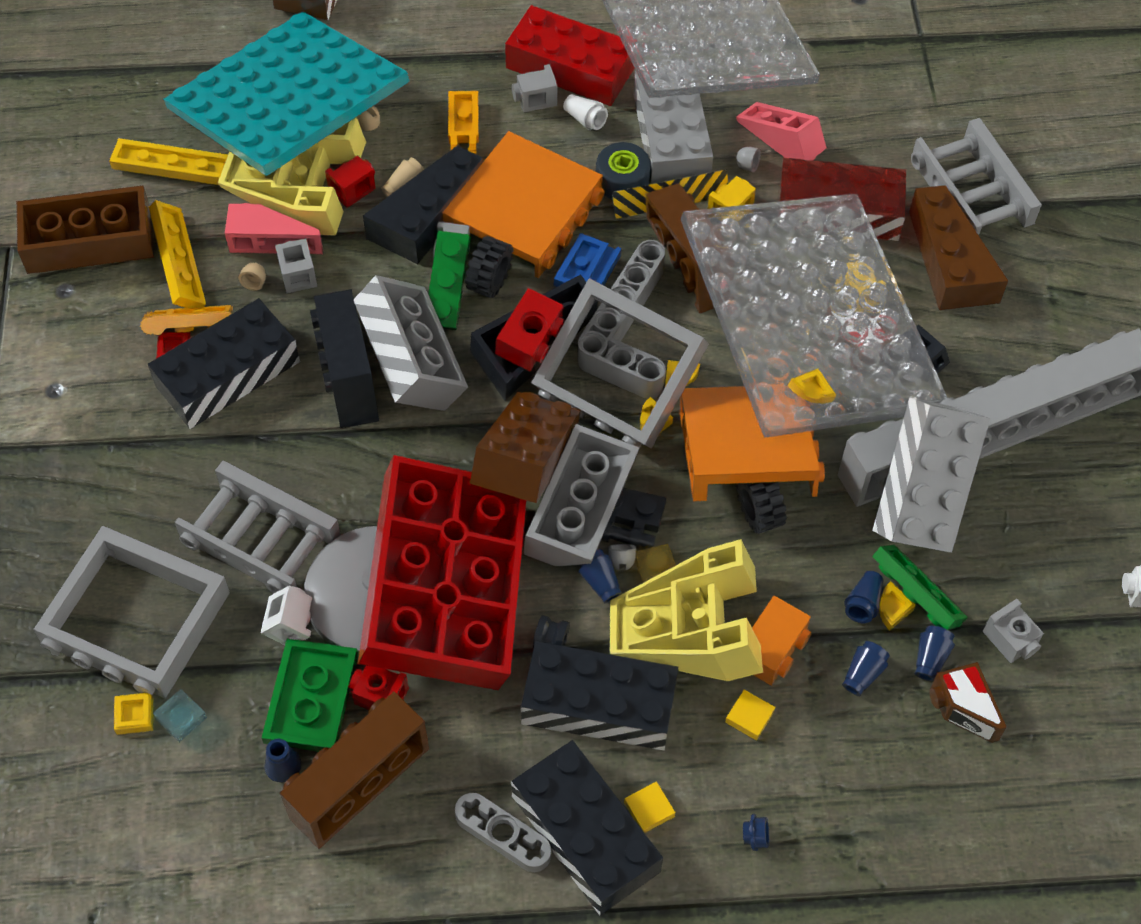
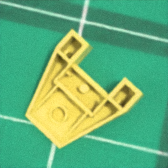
[218,117,366,235]
[610,539,763,681]

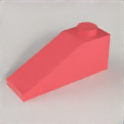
[736,102,827,164]
[225,203,323,254]

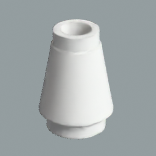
[563,94,608,130]

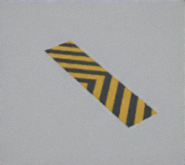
[612,169,728,219]

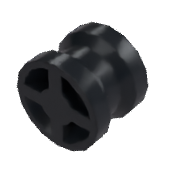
[533,615,570,649]

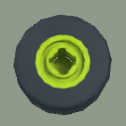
[596,142,651,200]

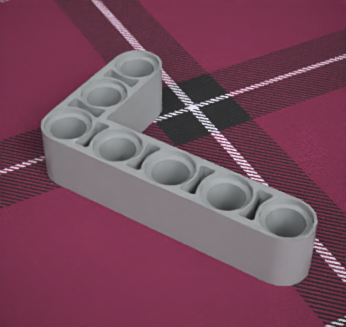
[577,240,666,399]

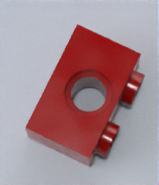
[495,288,565,371]

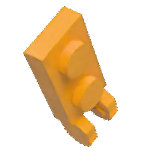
[448,91,479,155]
[140,305,233,335]

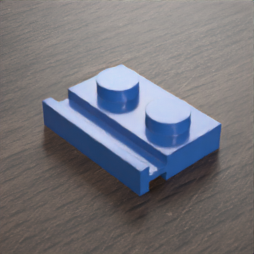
[554,233,621,287]

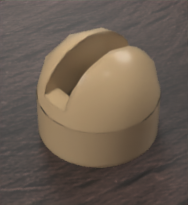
[357,106,380,131]
[238,262,266,291]

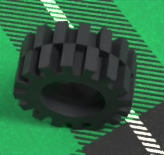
[465,236,513,298]
[736,482,787,534]

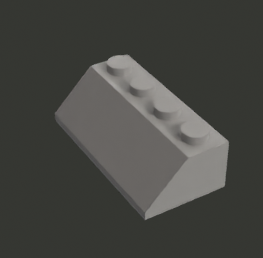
[524,424,639,566]

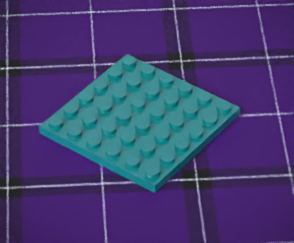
[163,12,410,176]

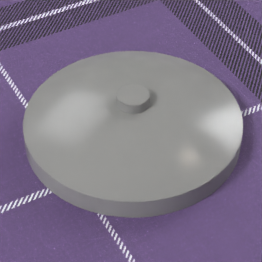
[304,526,377,657]

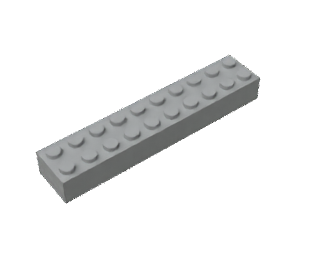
[838,328,1141,507]

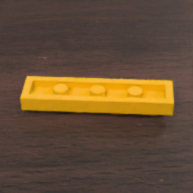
[109,138,228,185]
[149,200,206,308]

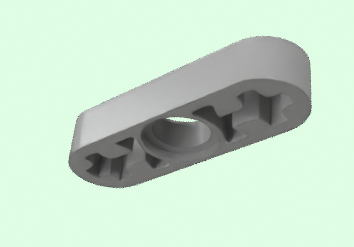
[455,793,551,873]

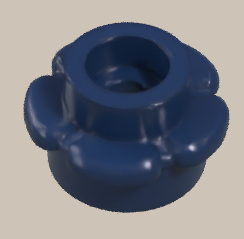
[743,814,769,851]

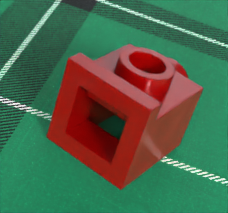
[325,155,376,208]
[349,665,409,710]

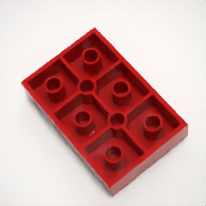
[358,455,526,690]

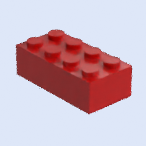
[505,5,637,106]

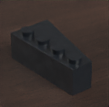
[363,146,483,265]
[470,274,598,401]
[310,289,379,429]

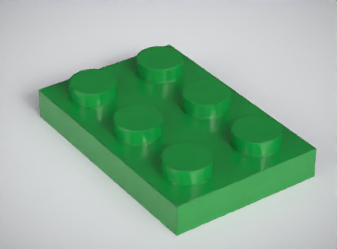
[261,638,358,752]

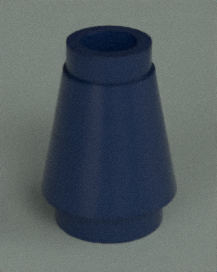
[579,549,622,604]
[844,571,884,623]
[914,625,955,682]
[842,641,890,696]
[264,739,301,783]

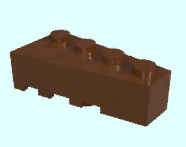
[645,183,736,314]
[909,185,1008,310]

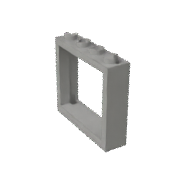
[531,278,709,449]
[33,526,230,699]

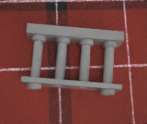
[911,118,1042,235]
[175,461,341,593]

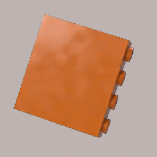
[442,131,605,278]
[680,385,825,501]

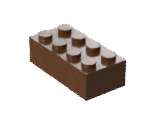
[16,185,154,274]
[470,392,581,503]
[280,692,429,849]

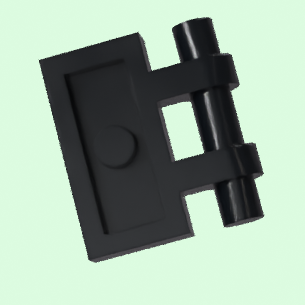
[601,487,666,549]

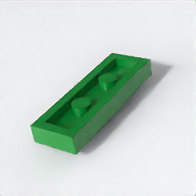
[428,230,471,330]
[872,544,968,630]

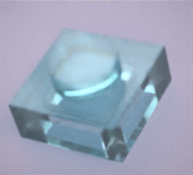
[153,689,207,743]

